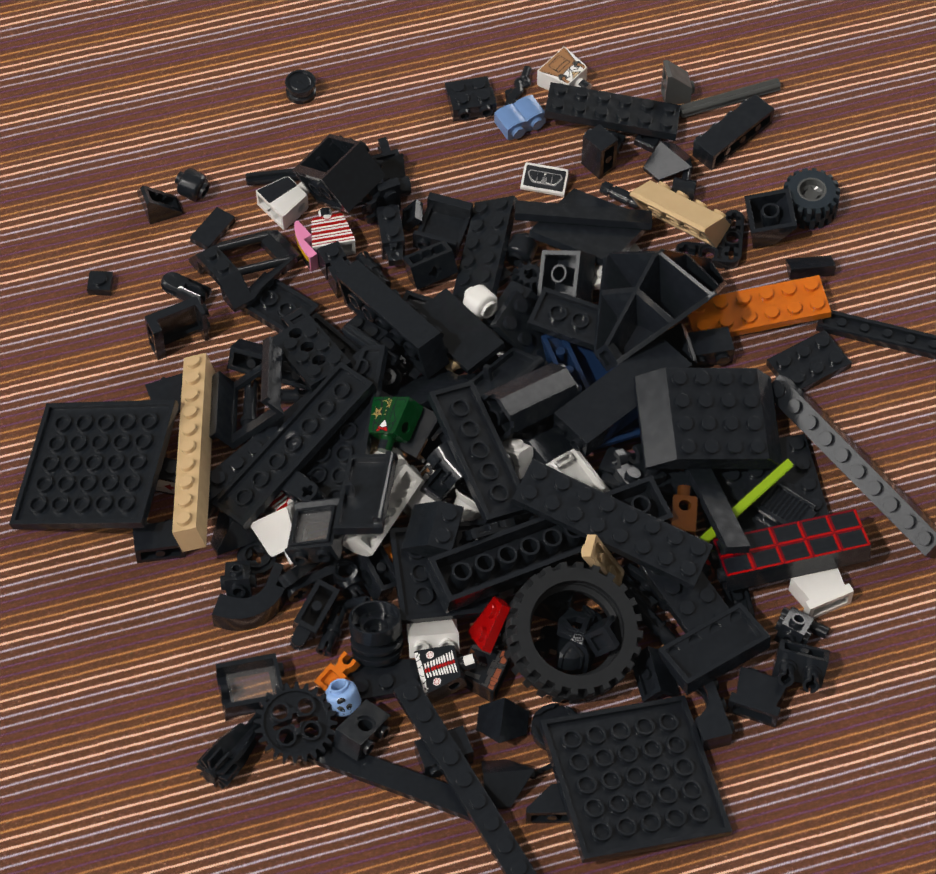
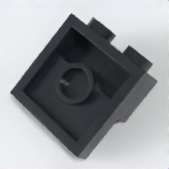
[445,76,497,122]

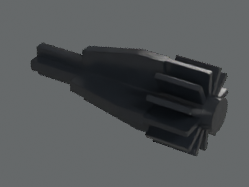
[196,715,261,789]

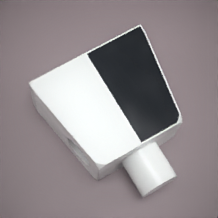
[256,177,310,230]

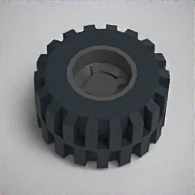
[783,168,840,230]

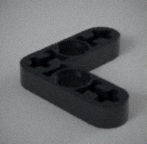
[675,210,744,269]

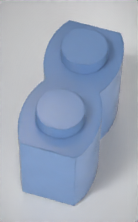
[494,95,546,140]

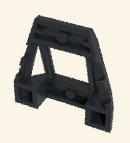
[188,230,302,312]

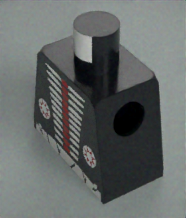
[414,645,478,703]

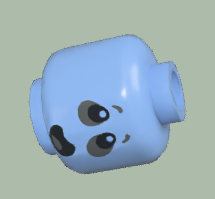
[325,678,361,717]

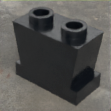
[727,667,788,727]

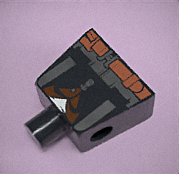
[460,644,512,702]

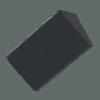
[785,255,836,279]

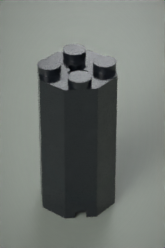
[481,363,581,443]

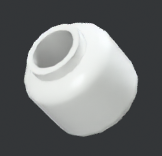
[463,285,498,319]

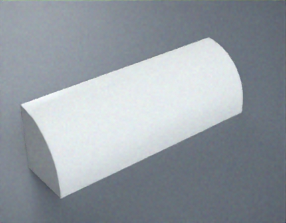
[343,464,423,556]

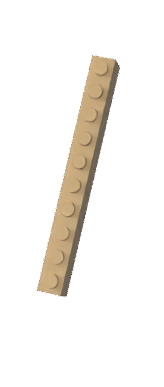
[172,353,216,552]

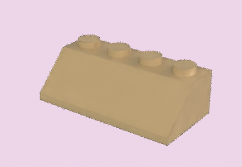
[630,180,730,248]

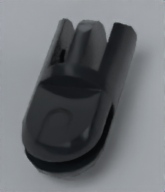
[161,272,212,304]

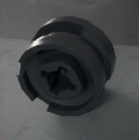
[285,70,316,104]

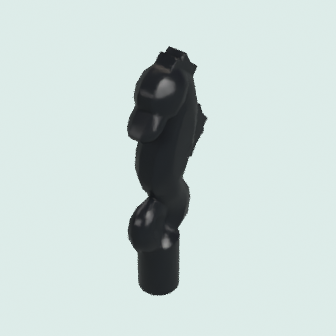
[504,66,532,105]

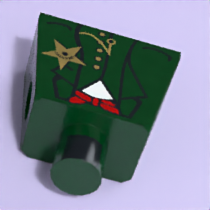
[368,397,423,453]

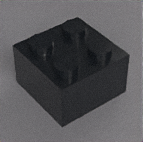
[537,250,596,302]

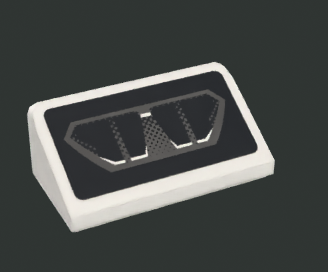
[520,162,569,197]

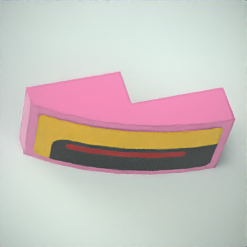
[294,220,319,272]

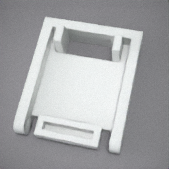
[546,449,610,493]

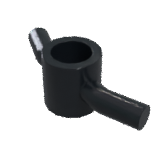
[672,164,697,201]

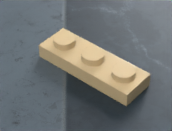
[581,534,624,587]

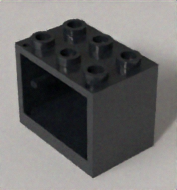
[292,134,386,213]

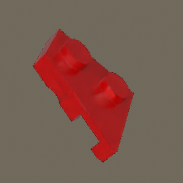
[468,596,511,653]

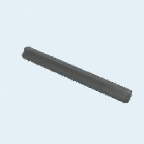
[679,78,781,118]

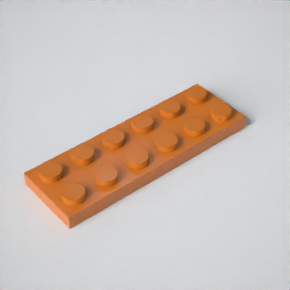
[687,275,831,337]

